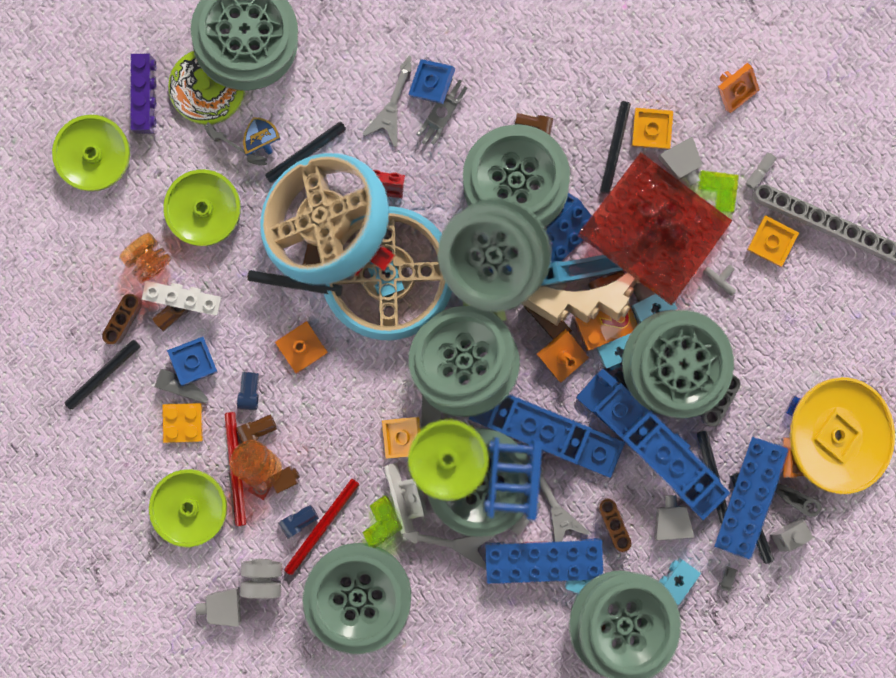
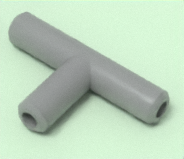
[703,265,736,296]

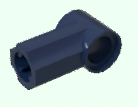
[237,372,259,411]
[278,504,319,539]

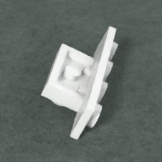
[142,281,222,316]
[385,463,428,541]

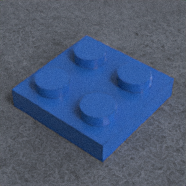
[408,59,456,104]
[167,337,218,387]

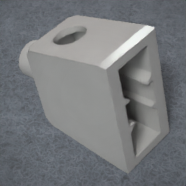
[658,137,703,186]
[654,495,694,540]
[770,517,814,552]
[196,587,241,627]

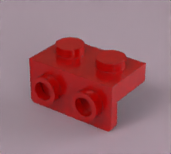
[373,170,405,199]

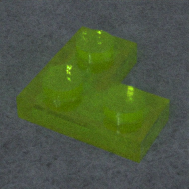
[698,170,739,213]
[362,495,403,548]

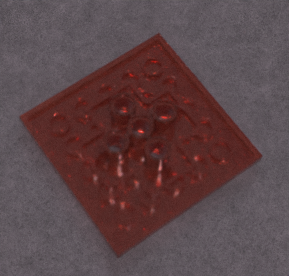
[578,152,733,306]

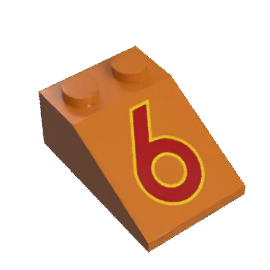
[572,305,638,351]

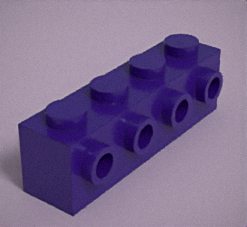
[131,53,157,134]

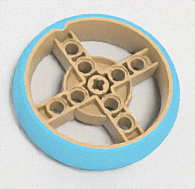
[260,153,389,284]
[324,206,452,340]

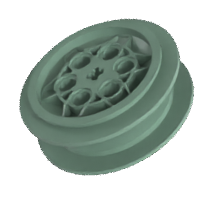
[191,0,298,91]
[463,125,570,234]
[438,198,551,311]
[409,306,520,417]
[622,310,734,418]
[428,429,529,537]
[303,543,411,654]
[569,570,681,678]

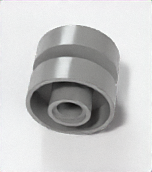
[240,559,282,598]

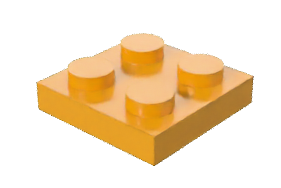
[631,108,673,150]
[747,215,799,267]
[162,403,203,443]
[382,417,421,459]

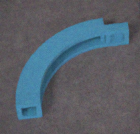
[541,245,651,286]

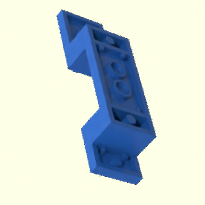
[593,383,730,520]
[468,394,625,478]

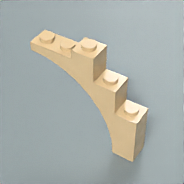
[522,262,645,326]

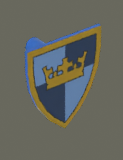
[243,117,281,156]

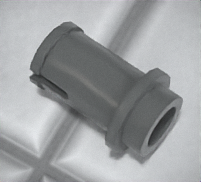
[719,566,738,592]

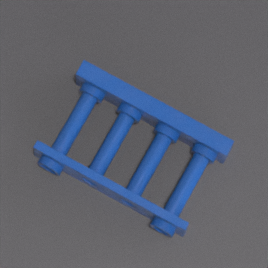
[484,437,542,520]

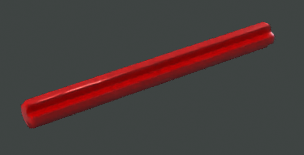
[224,412,246,526]
[284,479,359,575]

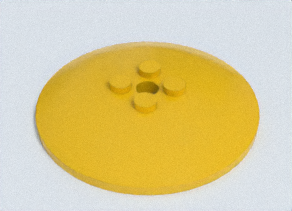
[790,377,895,494]

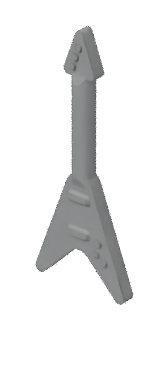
[363,56,411,147]
[539,468,590,542]
[402,531,495,570]

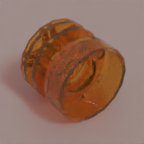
[119,232,172,284]
[230,440,282,490]

